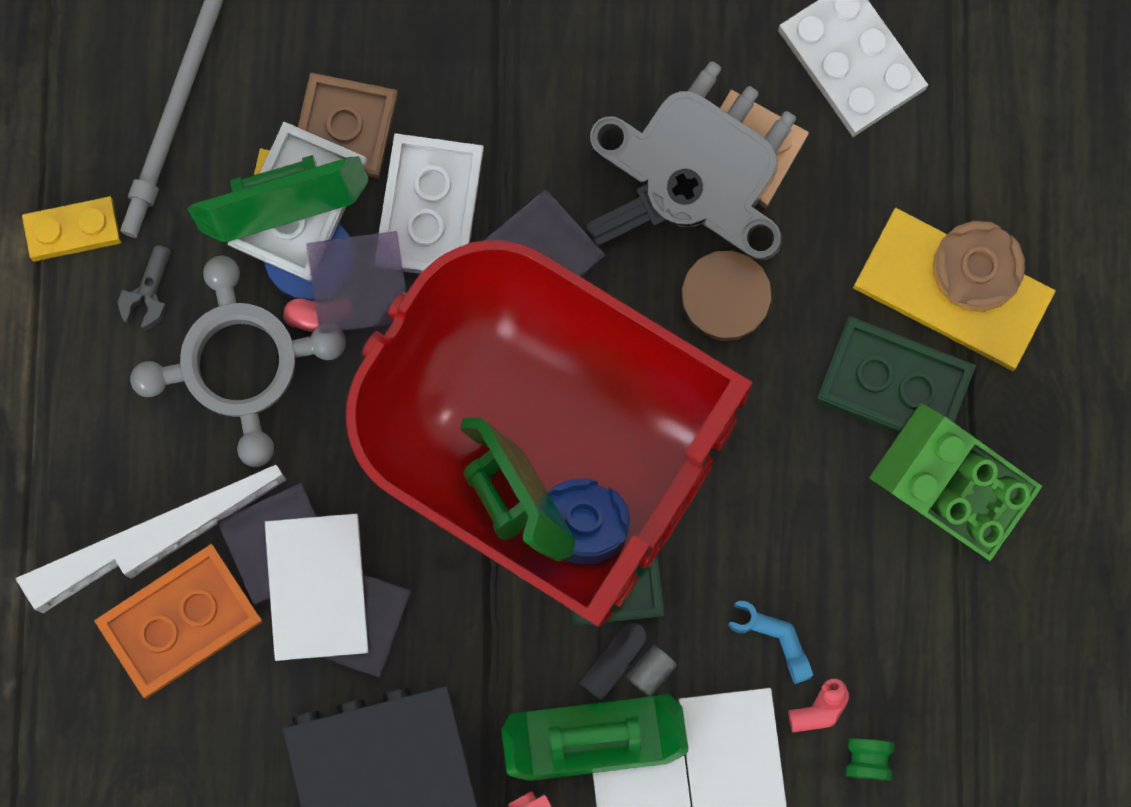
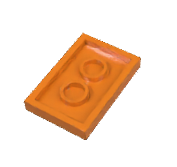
[94,544,263,699]

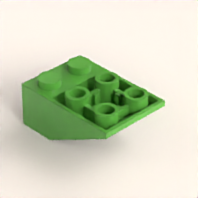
[869,403,1042,561]

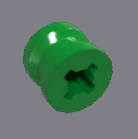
[845,738,895,781]

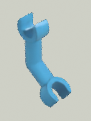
[728,601,813,684]

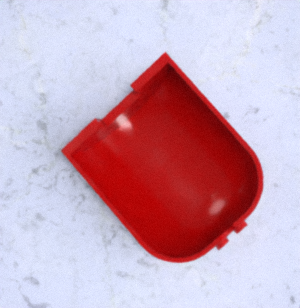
[346,240,753,627]

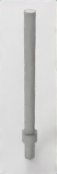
[120,0,223,238]

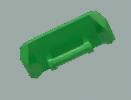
[187,155,368,242]
[460,417,575,561]
[501,694,689,781]

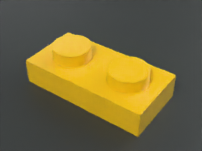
[22,196,122,262]

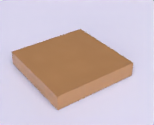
[298,73,398,179]

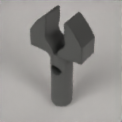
[118,245,171,331]

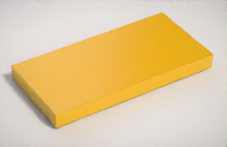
[853,208,1056,371]

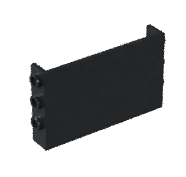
[282,686,478,807]

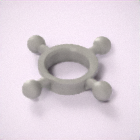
[130,255,346,467]

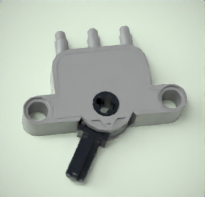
[587,61,796,260]

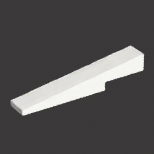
[15,465,286,613]

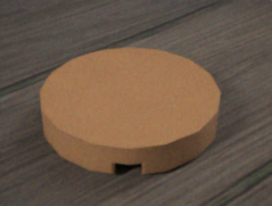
[933,221,1025,312]
[681,250,772,341]

